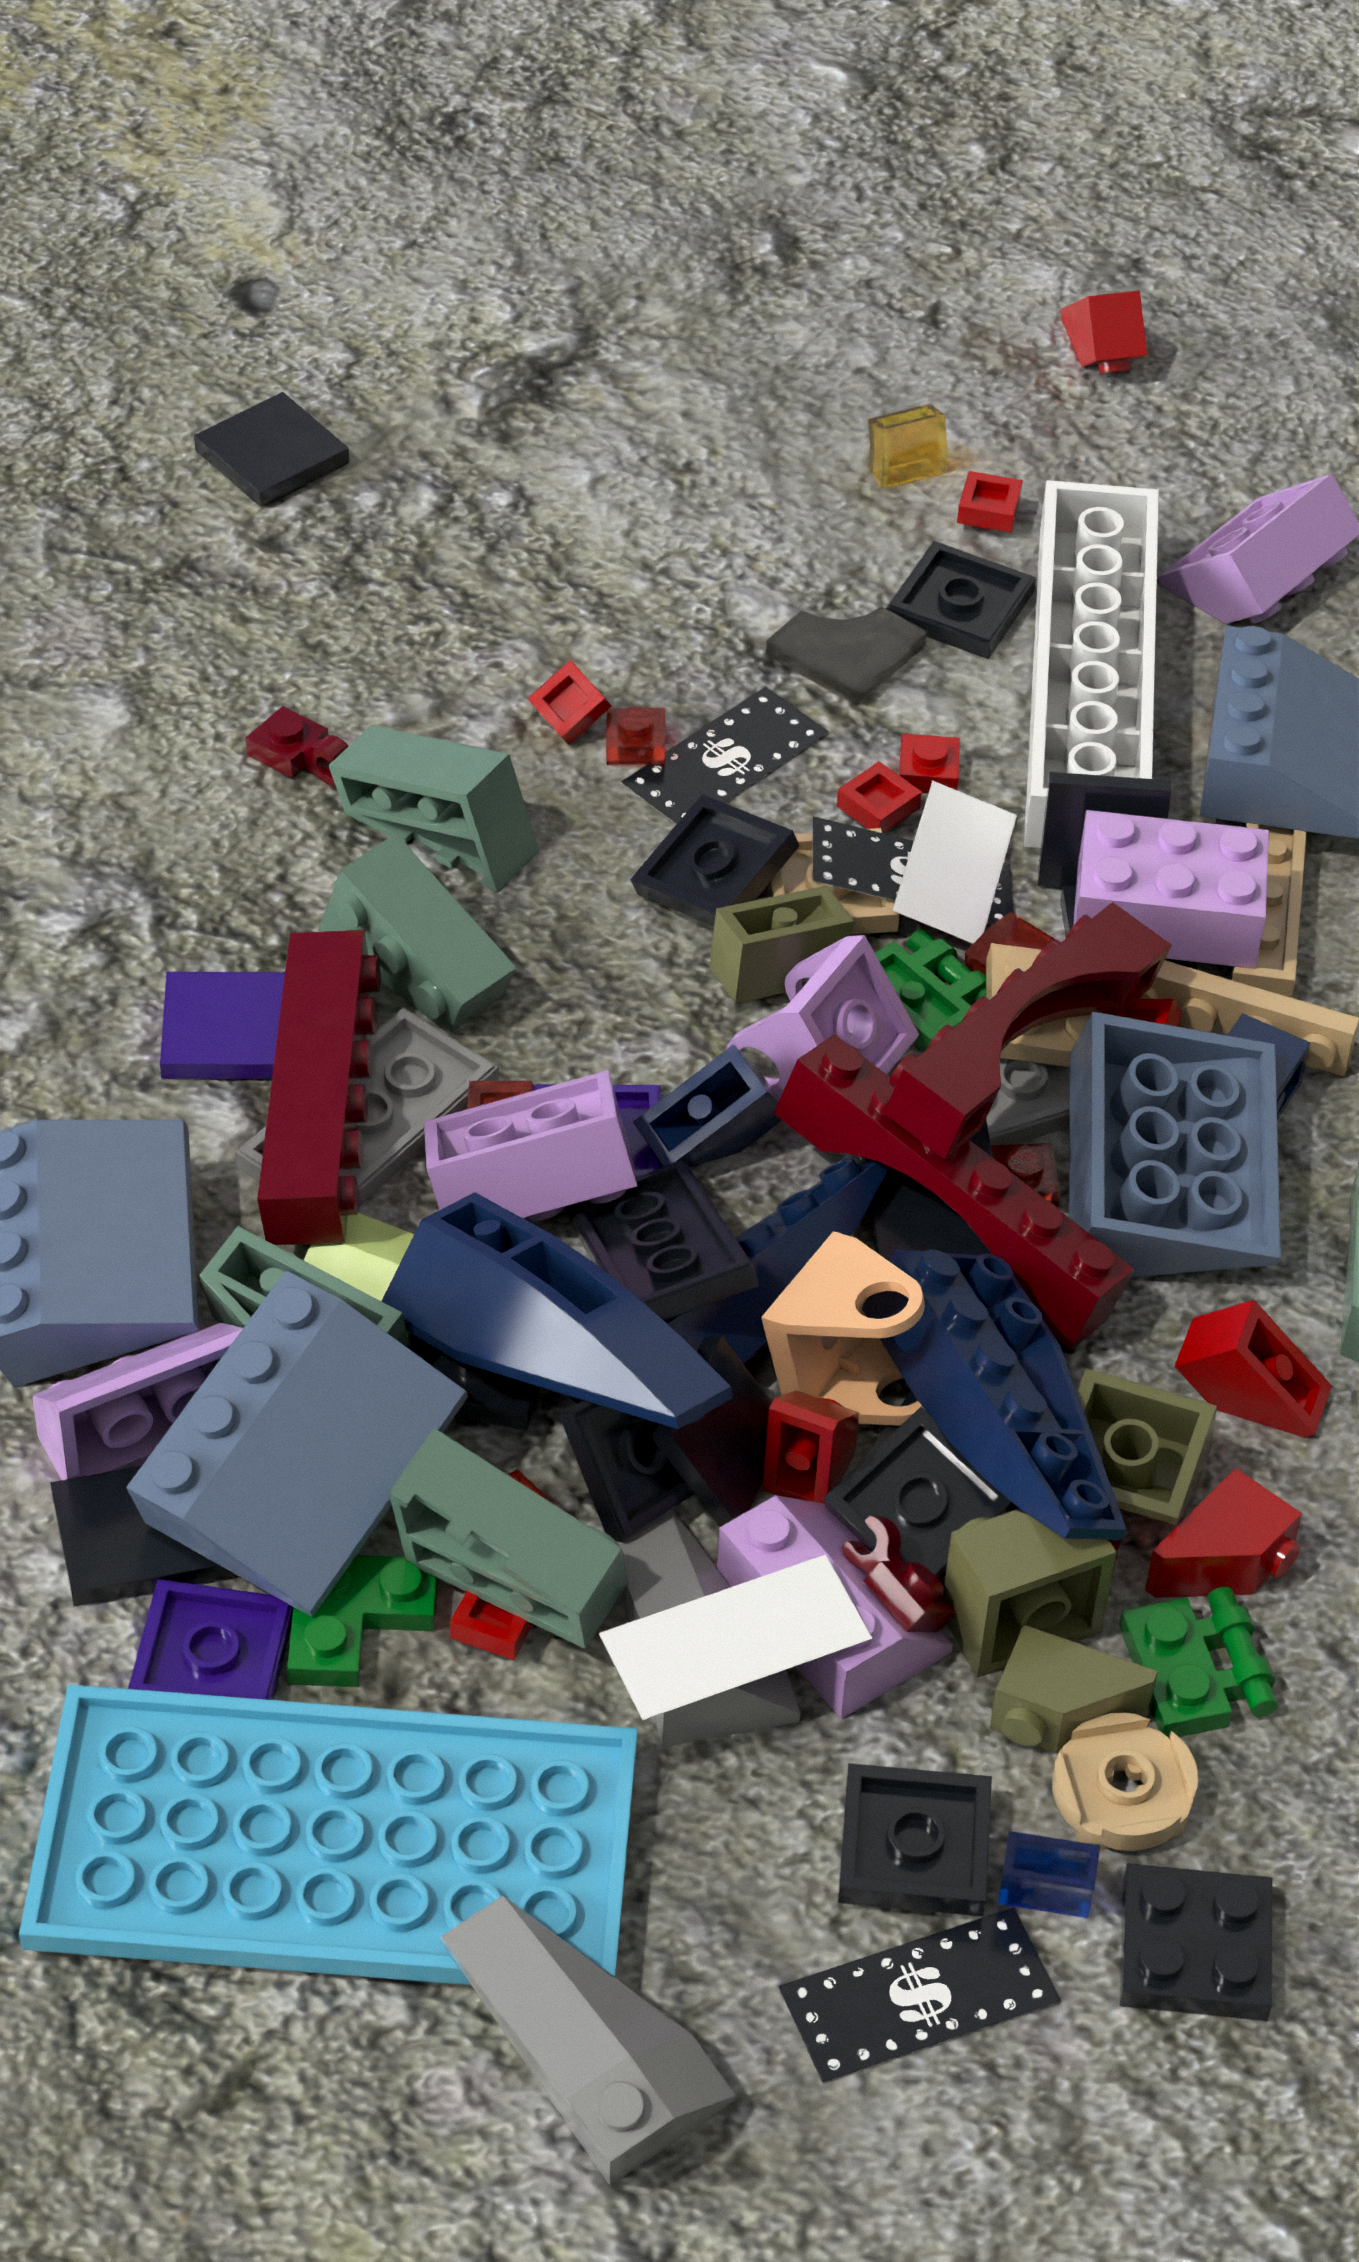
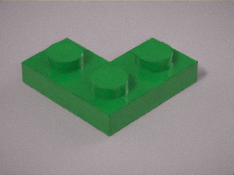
[287,1555,438,1687]

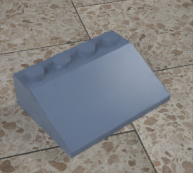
[1199,626,1359,839]
[1069,1012,1281,1277]
[0,1119,199,1388]
[126,1270,468,1618]

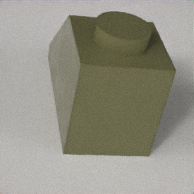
[709,886,854,1003]
[990,1625,1158,1753]

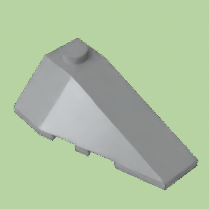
[600,1508,800,1747]
[441,1896,736,2186]

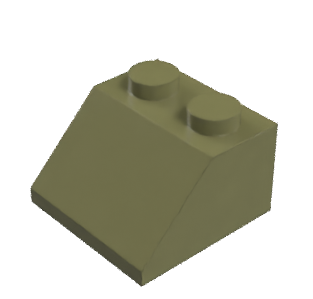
[1077,1368,1217,1525]
[943,1510,1116,1677]

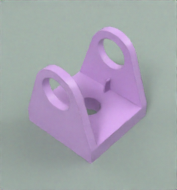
[726,935,919,1098]

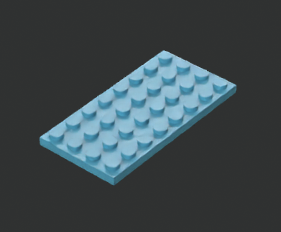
[19,1684,638,1985]

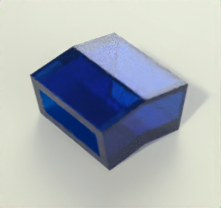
[997,1831,1100,1918]

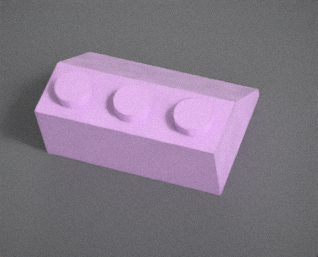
[1157,473,1359,624]
[424,1070,637,1221]
[32,1323,243,1480]
[717,1495,953,1719]

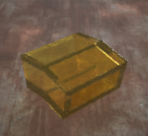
[868,404,947,489]

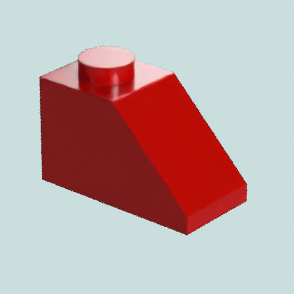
[1060,290,1147,374]
[1174,1300,1332,1438]
[763,1390,859,1504]
[1145,1468,1302,1598]

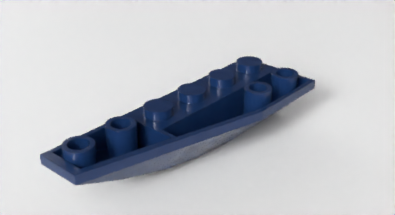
[566,1157,889,1404]
[381,1192,733,1429]
[862,1249,1127,1540]

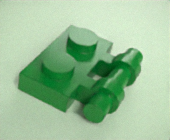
[875,930,986,1051]
[1119,1587,1278,1738]

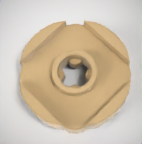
[1052,1713,1199,1851]

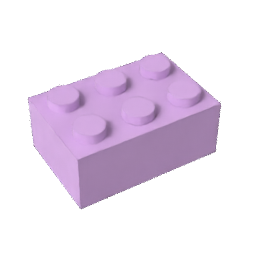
[1073,810,1269,968]

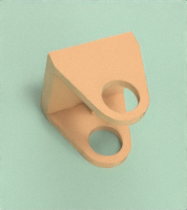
[761,1231,925,1426]

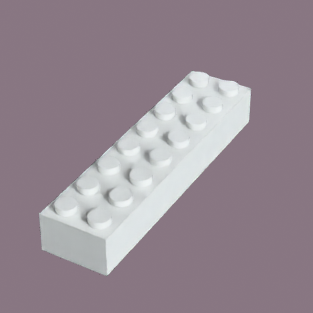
[1024,480,1159,848]

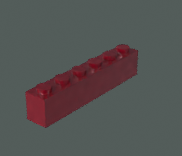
[257,930,381,1245]

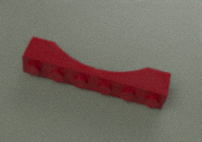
[884,902,1172,1159]
[774,1034,1134,1350]

